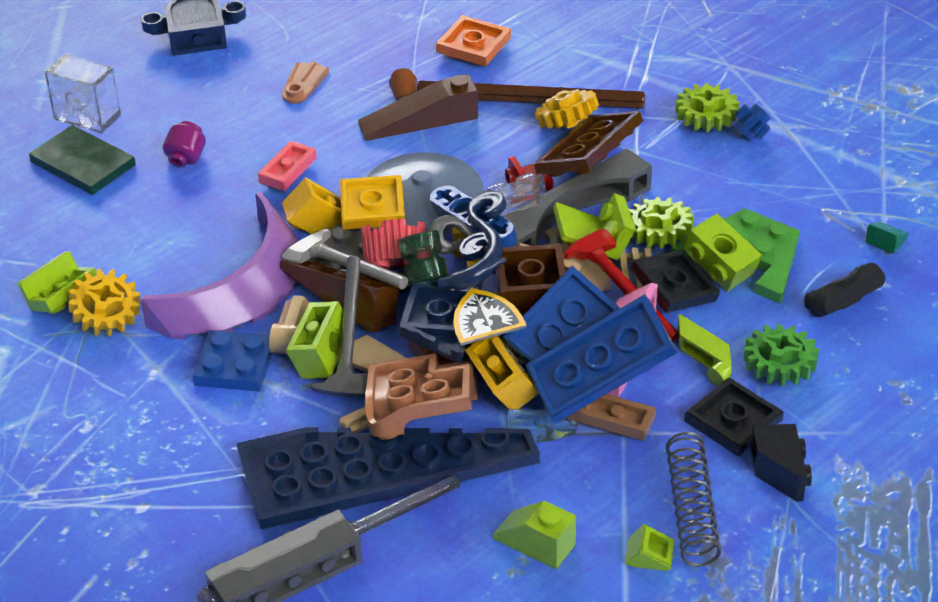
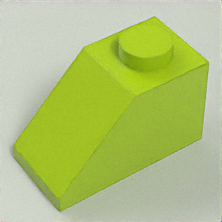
[493,501,576,569]

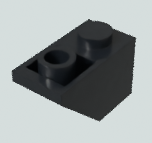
[750,424,812,502]

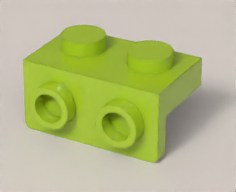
[18,251,97,314]

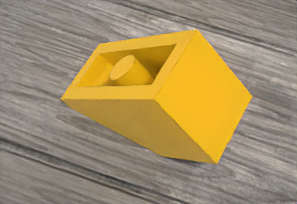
[282,177,342,234]

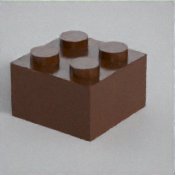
[495,244,566,317]

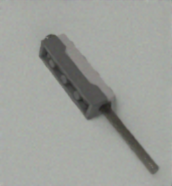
[196,474,460,602]

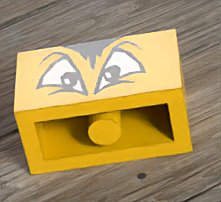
[465,336,539,413]

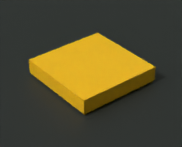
[340,175,405,230]

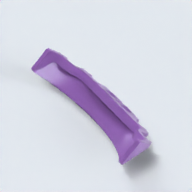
[141,191,298,339]

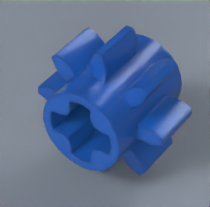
[735,103,771,140]

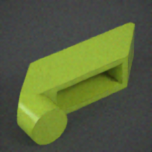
[677,314,732,386]

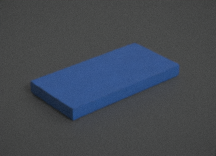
[525,294,678,424]

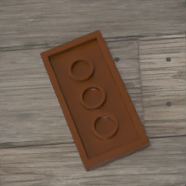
[534,111,643,177]

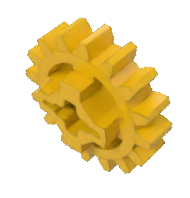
[534,89,599,129]
[68,269,140,336]

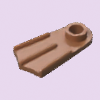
[282,61,329,104]

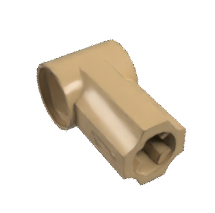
[269,295,311,354]

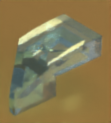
[507,407,577,443]

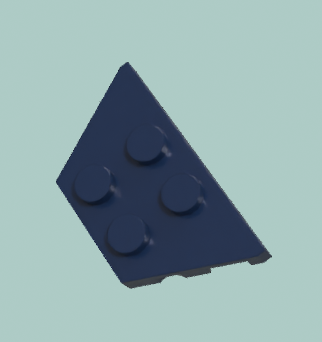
[399,275,484,363]

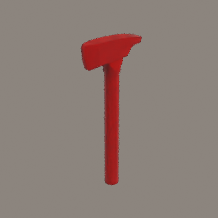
[563,229,679,342]

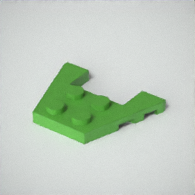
[671,208,800,304]

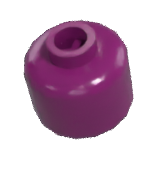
[162,121,206,167]

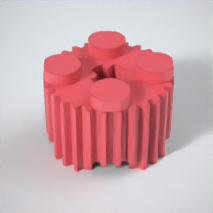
[361,219,428,272]

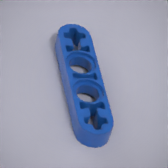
[430,186,518,248]

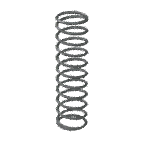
[666,432,722,566]

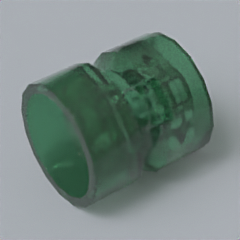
[397,230,449,286]

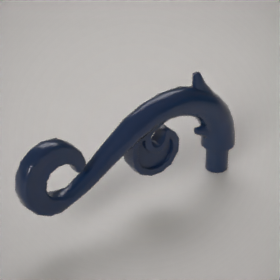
[437,191,507,292]

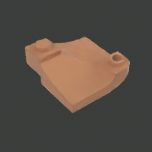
[365,353,478,440]

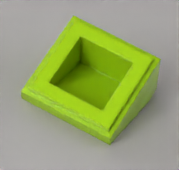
[625,524,675,571]

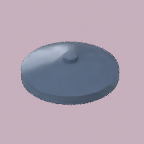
[367,152,484,239]

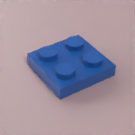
[192,330,272,392]

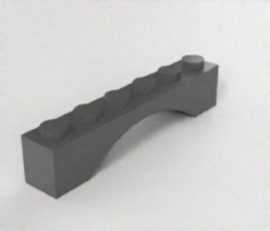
[487,149,652,249]

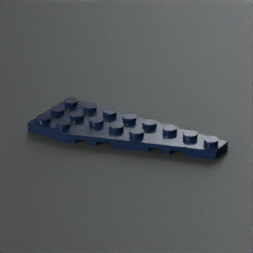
[237,427,540,530]

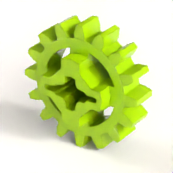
[675,83,740,132]
[629,197,694,249]

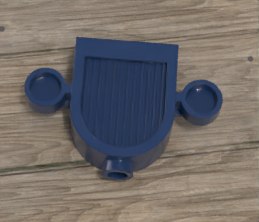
[141,0,246,56]

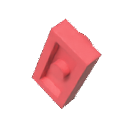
[258,141,317,191]

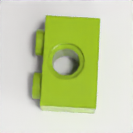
[683,213,762,292]
[286,301,343,379]

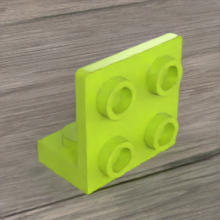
[553,193,636,260]

